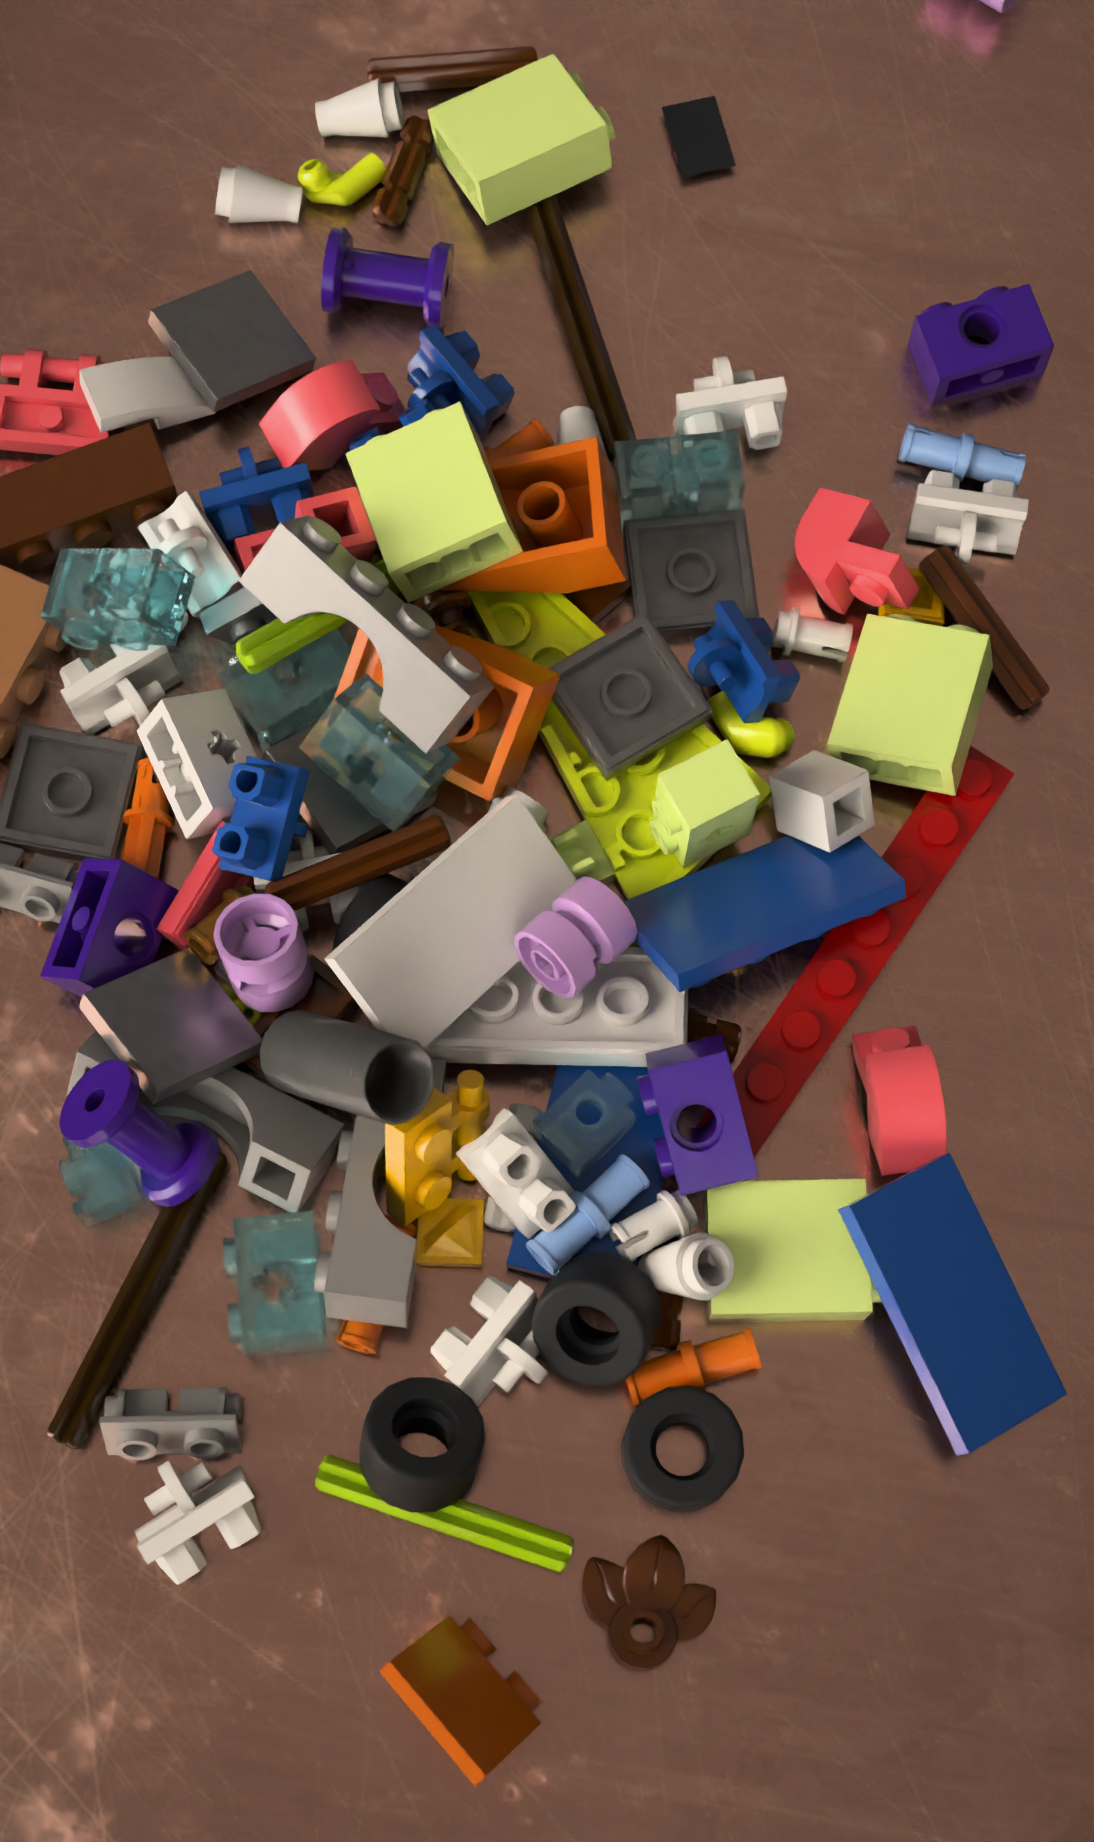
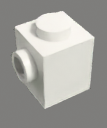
[769,750,875,853]

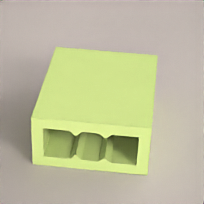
[428,53,615,225]
[345,402,524,603]
[827,614,993,796]
[703,1179,882,1323]

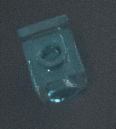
[532,1069,636,1180]
[59,1137,147,1227]

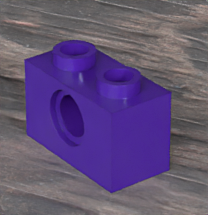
[908,284,1054,406]
[40,858,179,997]
[637,1034,759,1196]

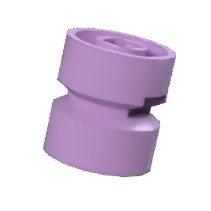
[514,876,638,999]
[213,894,315,1012]

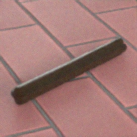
[526,196,638,462]
[47,1151,227,1450]

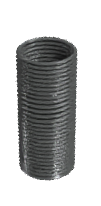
[260,1010,435,1125]

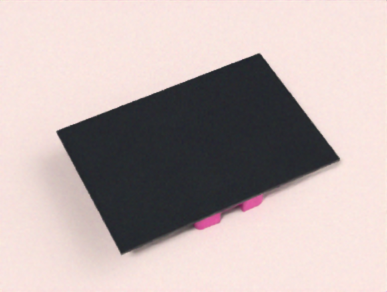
[662,96,736,178]

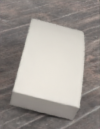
[79,357,215,433]

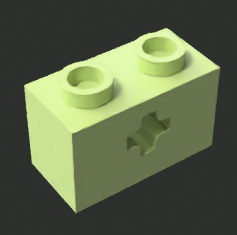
[649,739,760,868]

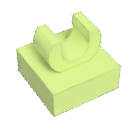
[548,820,615,885]

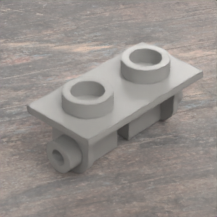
[0,843,79,923]
[99,1387,242,1460]

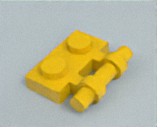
[385,1070,490,1227]

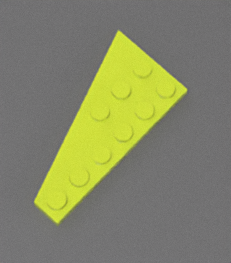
[463,591,772,900]

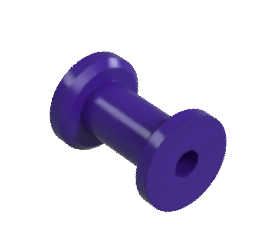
[321,227,454,328]
[59,1060,219,1207]

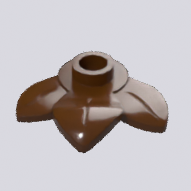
[414,590,473,627]
[582,1535,716,1671]

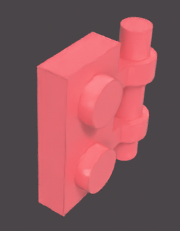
[0,349,115,455]

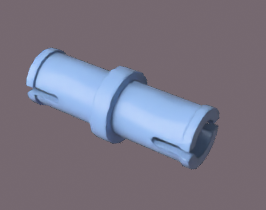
[898,423,1027,488]
[526,1154,650,1276]

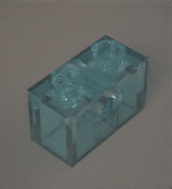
[613,430,745,529]
[40,548,195,651]
[218,628,351,754]
[299,673,461,832]
[223,1210,328,1360]

